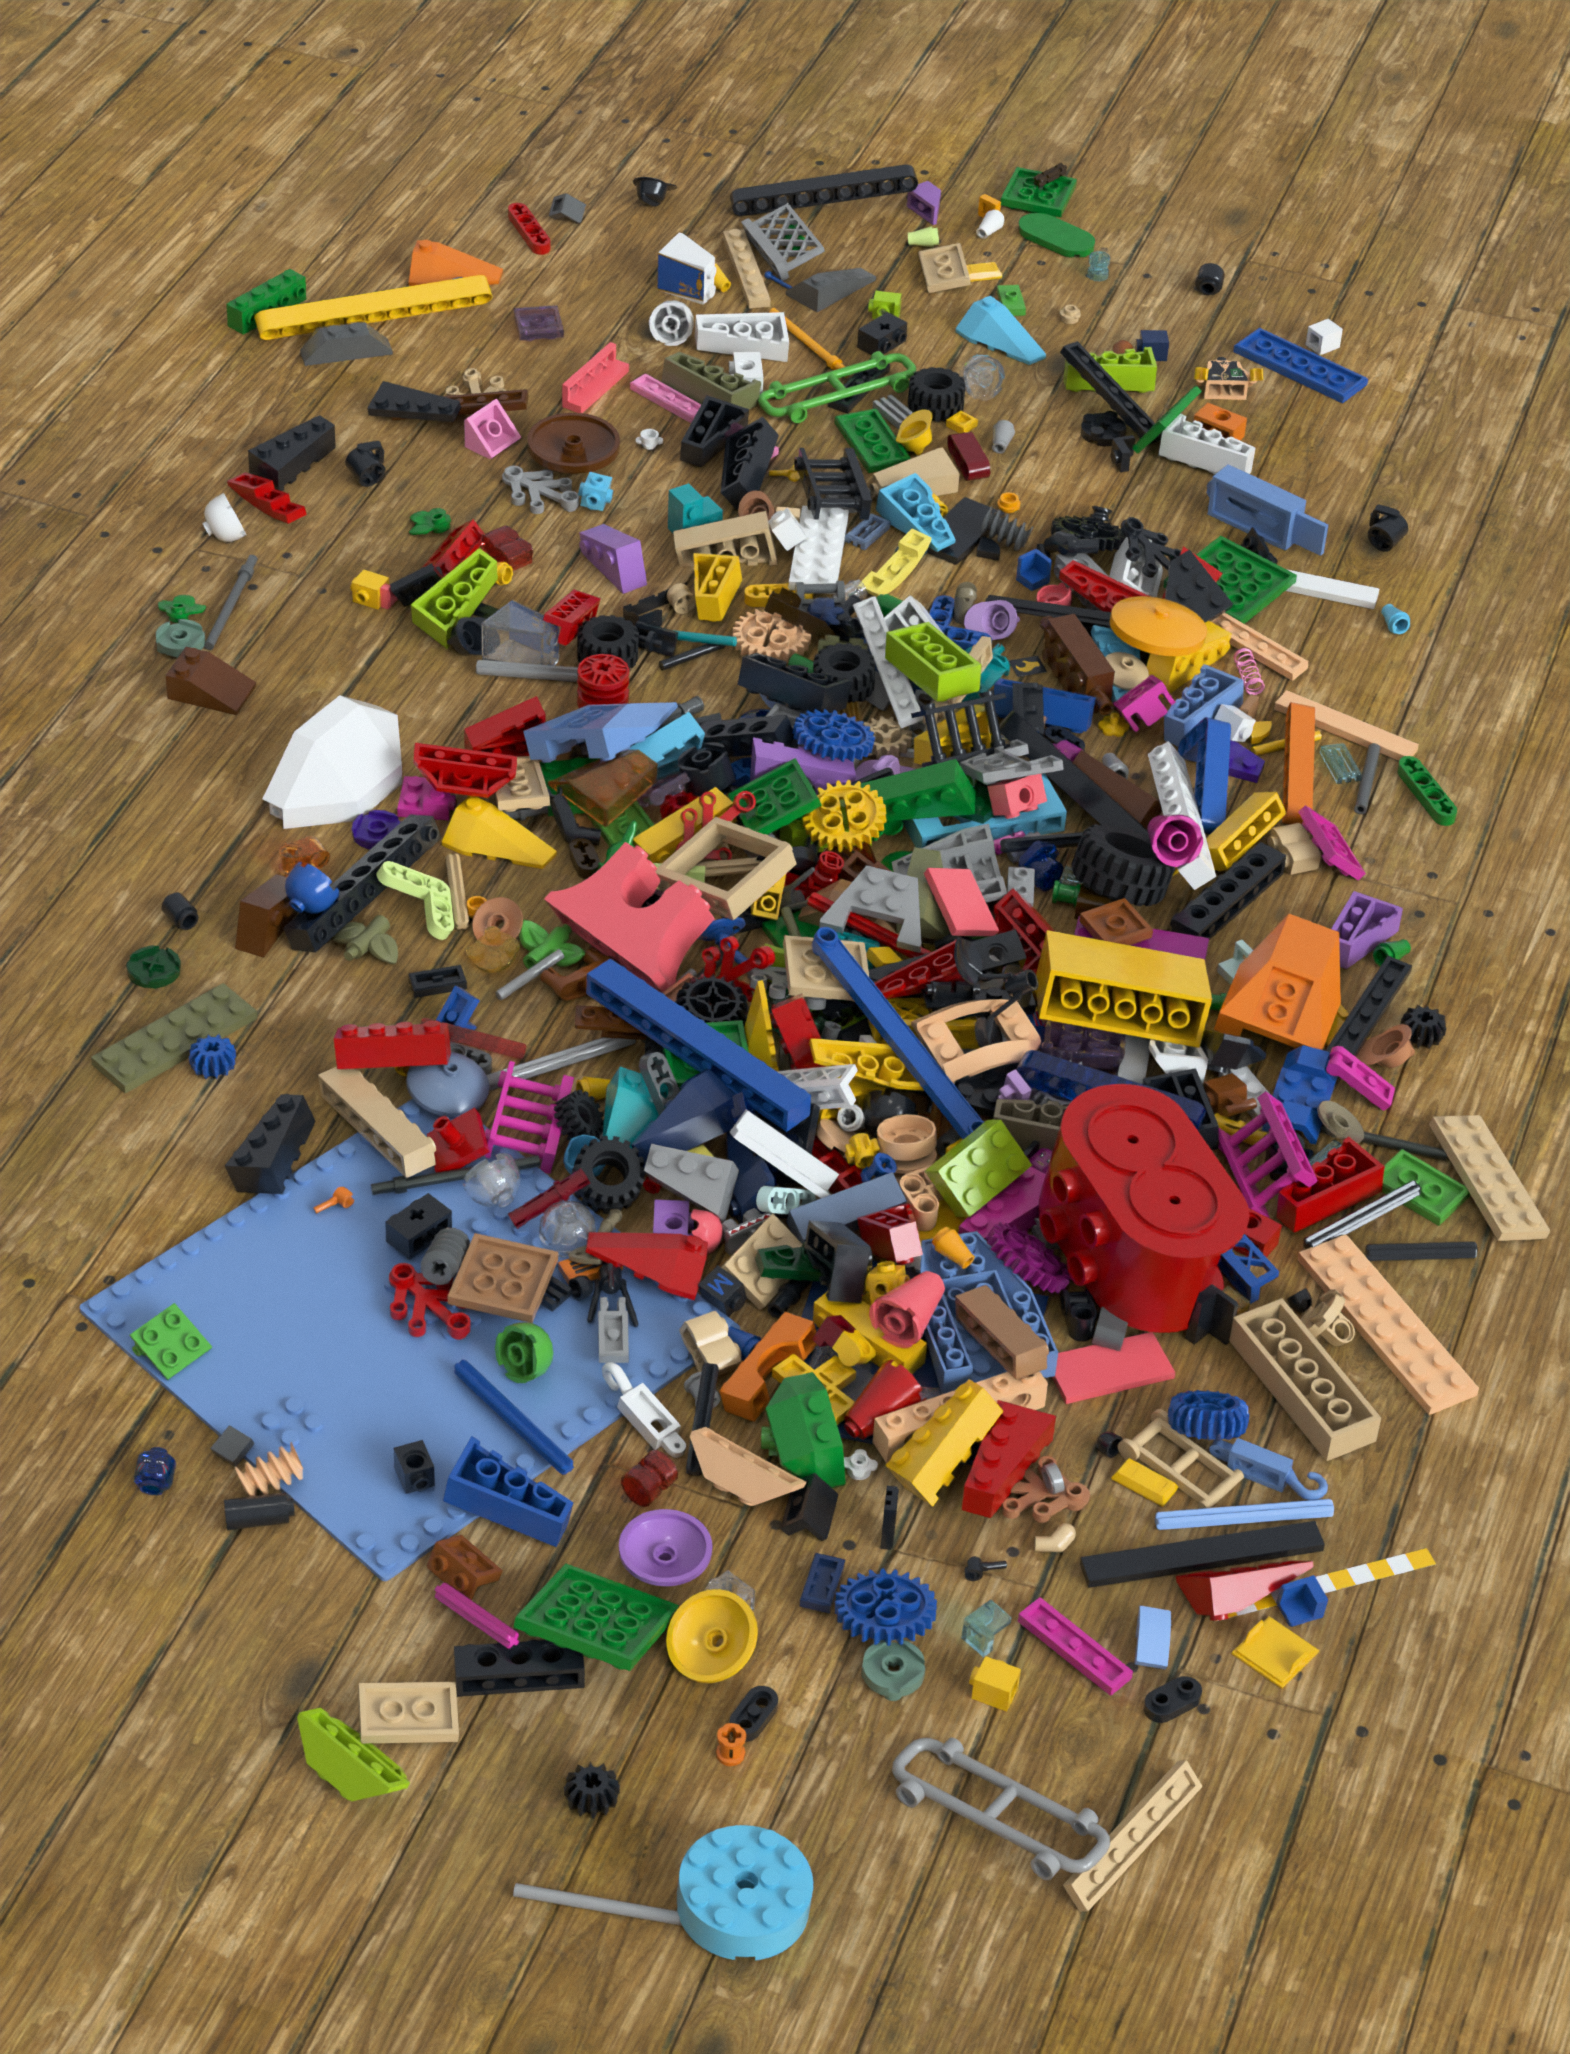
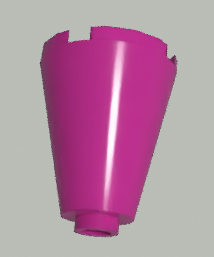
[1147,815,1203,867]

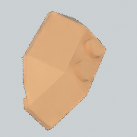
[690,1427,806,1506]

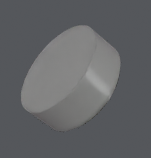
[1041,1462,1065,1495]

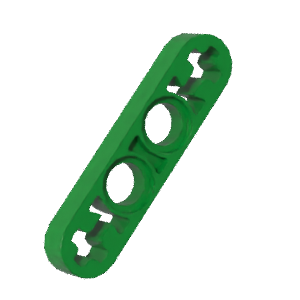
[1397,756,1457,826]

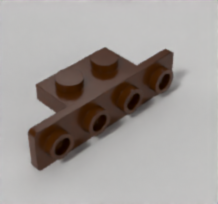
[575,1005,647,1040]

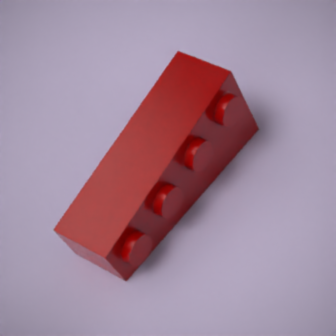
[1276,1136,1385,1233]
[961,1400,1056,1518]

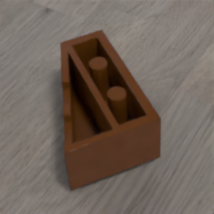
[235,874,298,958]

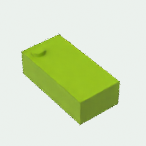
[885,622,981,702]

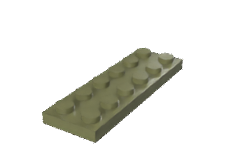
[91,983,257,1094]

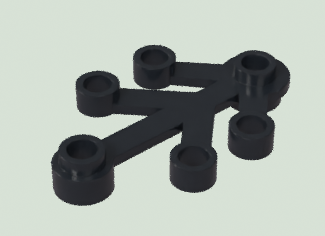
[1120,517,1181,578]

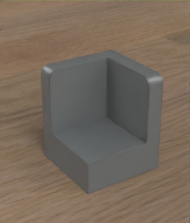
[549,193,586,224]

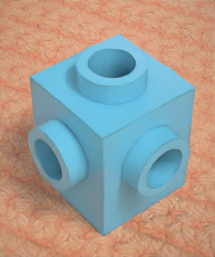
[578,472,613,511]

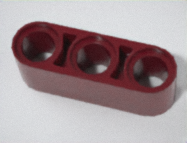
[947,432,991,481]

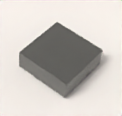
[210,1425,255,1467]

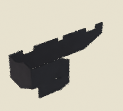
[623,582,687,627]

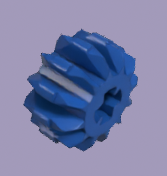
[189,1034,236,1079]

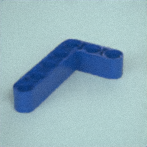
[1178,717,1231,835]

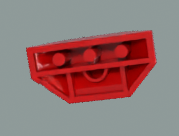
[413,743,517,798]
[994,888,1055,974]

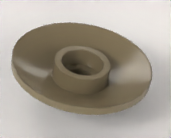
[1317,1101,1364,1144]

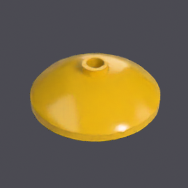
[666,1589,758,1683]

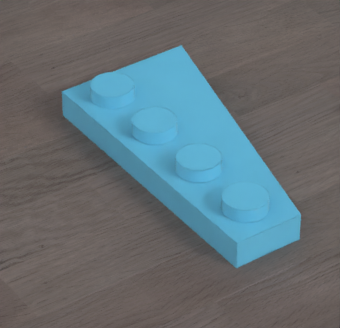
[1090,625,1140,707]

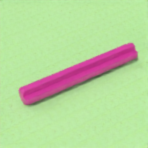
[435,1583,519,1649]

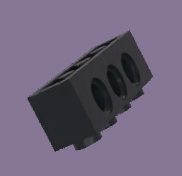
[700,715,794,757]
[454,1640,585,1697]

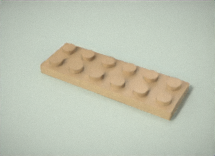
[1429,1115,1550,1241]

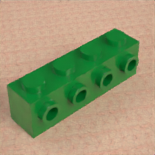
[226,269,307,335]

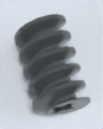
[980,506,1034,552]
[421,1227,470,1285]

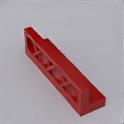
[422,519,487,577]
[543,589,601,646]

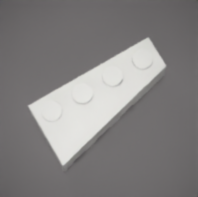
[695,312,789,362]
[1159,413,1255,474]

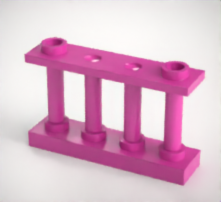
[485,1061,574,1174]
[1218,1091,1318,1218]

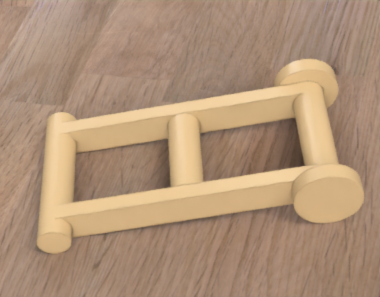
[1118,1409,1244,1509]

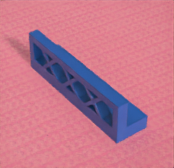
[1217,1234,1279,1304]

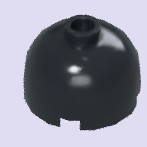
[862,1090,918,1138]

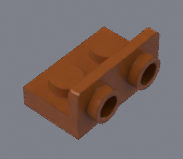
[427,1535,503,1600]

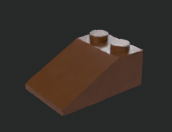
[166,647,256,715]

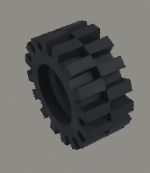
[554,1090,604,1141]

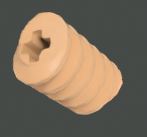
[235,1442,303,1497]

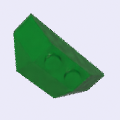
[765,1372,846,1488]

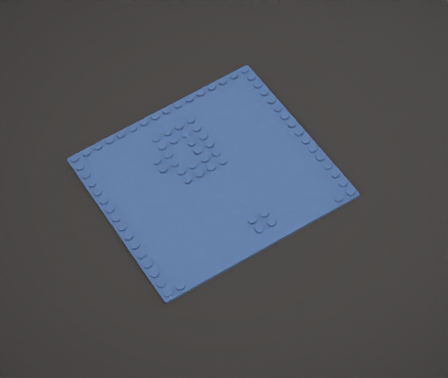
[79,1099,740,1581]

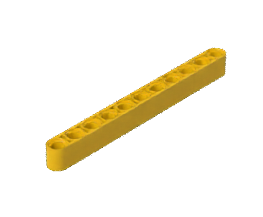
[254,275,493,340]

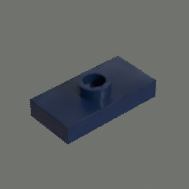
[799,1553,845,1614]

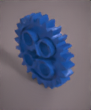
[792,709,875,762]
[835,1568,937,1646]

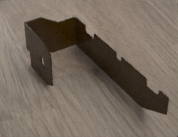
[764,587,836,637]

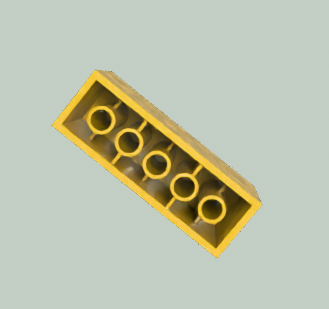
[1036,930,1212,1048]

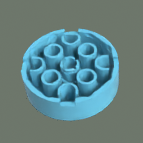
[677,1825,813,1960]

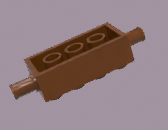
[1040,614,1115,715]

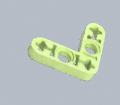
[377,861,454,940]

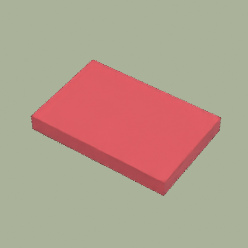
[924,868,999,936]

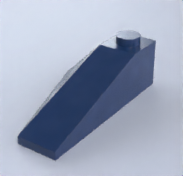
[631,1069,742,1168]
[725,1129,774,1224]

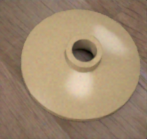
[1105,652,1149,690]

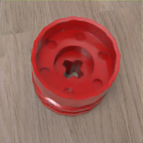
[577,654,630,709]

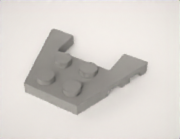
[960,739,1063,785]
[819,866,921,953]

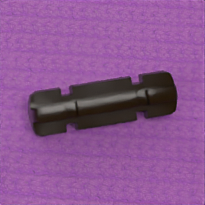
[1033,163,1067,188]

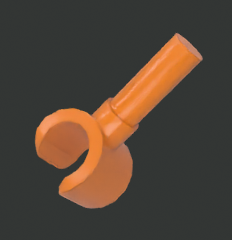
[313,1187,354,1214]

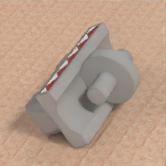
[722,1208,771,1256]

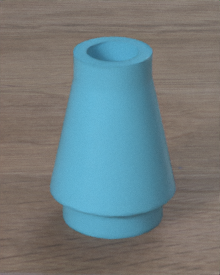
[1381,604,1410,634]

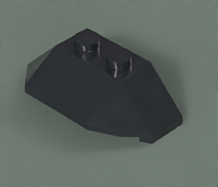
[1200,1030,1266,1073]

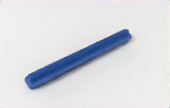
[454,1359,574,1475]

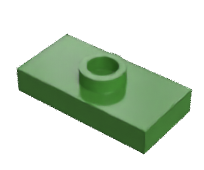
[997,285,1026,316]

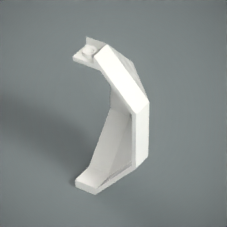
[263,695,402,829]

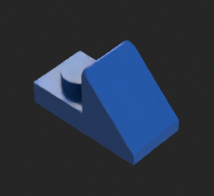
[435,986,480,1043]

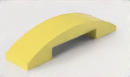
[858,529,931,597]

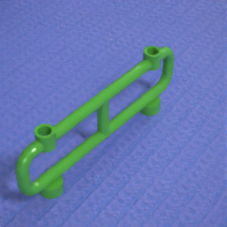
[758,351,917,423]

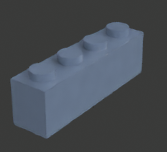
[786,1172,907,1244]

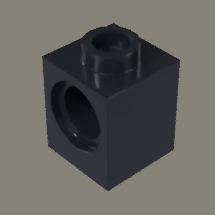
[393,1440,435,1494]

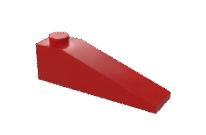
[585,1232,708,1300]

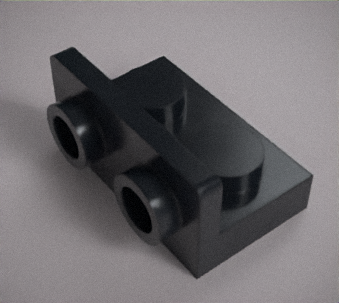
[390,564,444,607]

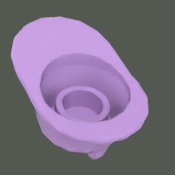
[964,600,1020,640]

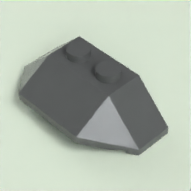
[300,322,393,366]

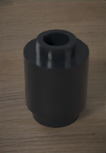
[161,892,199,930]

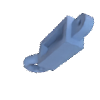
[1209,1438,1328,1500]

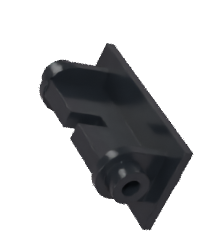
[1241,527,1278,564]
[921,981,981,1009]

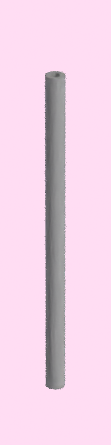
[513,1883,682,1926]

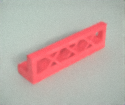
[562,342,629,413]

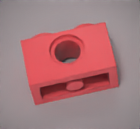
[987,774,1047,819]

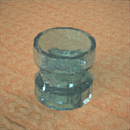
[1087,251,1111,281]

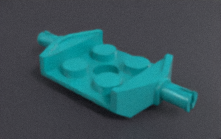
[961,643,1010,704]

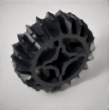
[675,973,748,1025]

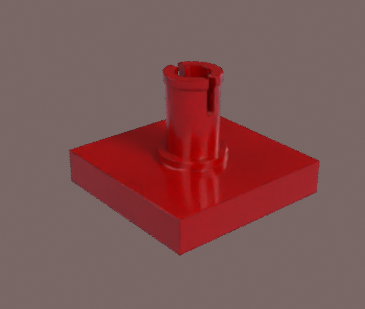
[427,1107,490,1173]

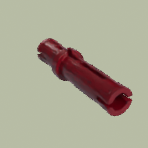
[508,1168,591,1229]

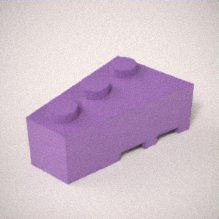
[579,524,647,594]

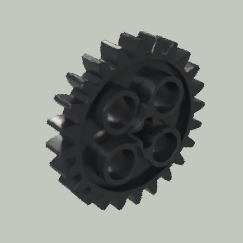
[1051,515,1126,551]

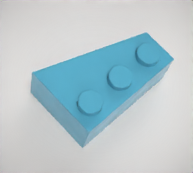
[618,712,705,790]

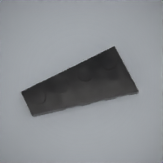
[367,381,461,422]

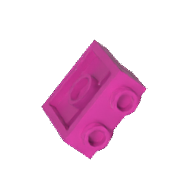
[397,776,456,821]

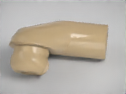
[1034,1523,1076,1552]

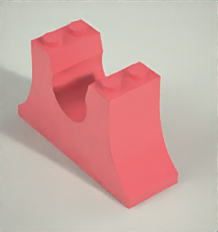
[544,842,715,992]

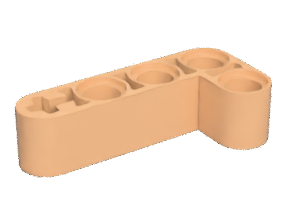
[899,1164,943,1231]

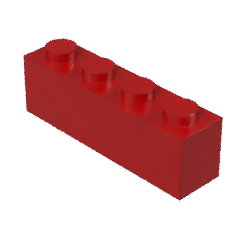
[333,1021,451,1069]

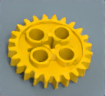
[802,780,887,852]

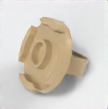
[1300,1289,1355,1346]

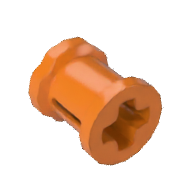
[716,1723,746,1766]

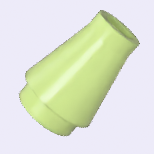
[908,226,939,248]

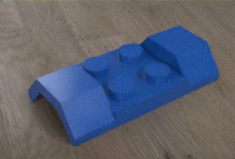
[1262,1045,1338,1145]

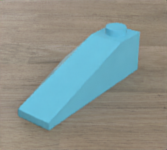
[955,296,1046,365]
[876,473,956,552]

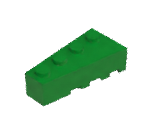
[861,759,976,821]

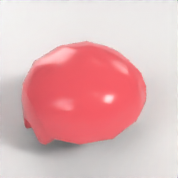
[1036,582,1072,606]
[691,1209,723,1255]

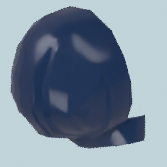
[806,597,844,626]

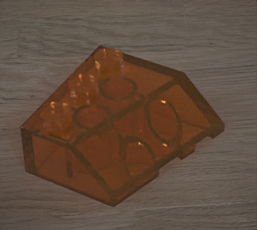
[548,749,658,828]

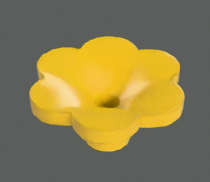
[1098,713,1130,737]

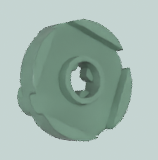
[156,619,205,657]
[861,1640,925,1701]

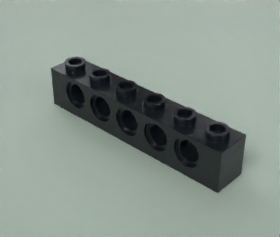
[1170,842,1286,940]

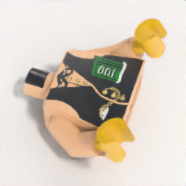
[1194,357,1263,400]

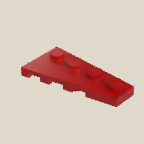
[1059,560,1150,612]

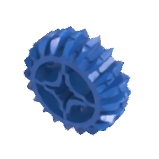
[1168,1390,1249,1441]

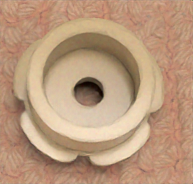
[1059,305,1081,324]

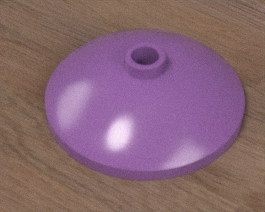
[619,1509,712,1586]

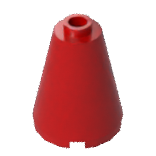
[844,1359,927,1439]

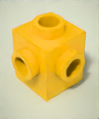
[865,1261,910,1305]

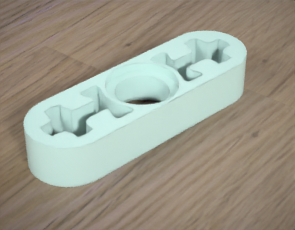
[756,1186,816,1214]

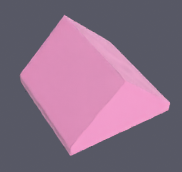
[464,399,522,459]

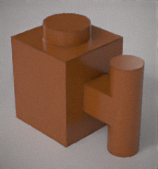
[1204,1073,1257,1117]

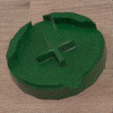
[126,945,181,989]

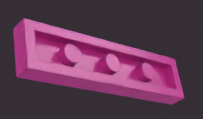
[1018,1597,1133,1696]

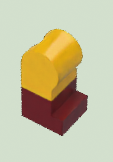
[812,1315,873,1366]

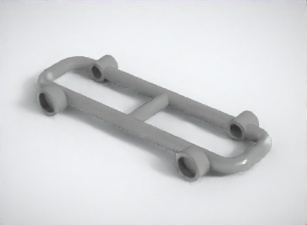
[892,1738,1110,1880]

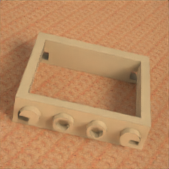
[655,817,796,920]

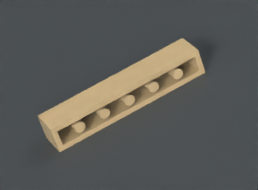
[318,1066,436,1178]

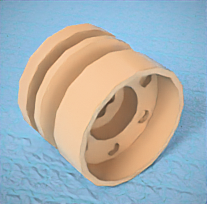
[877,1114,937,1184]

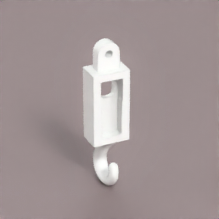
[602,1362,686,1458]

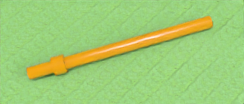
[769,308,850,378]

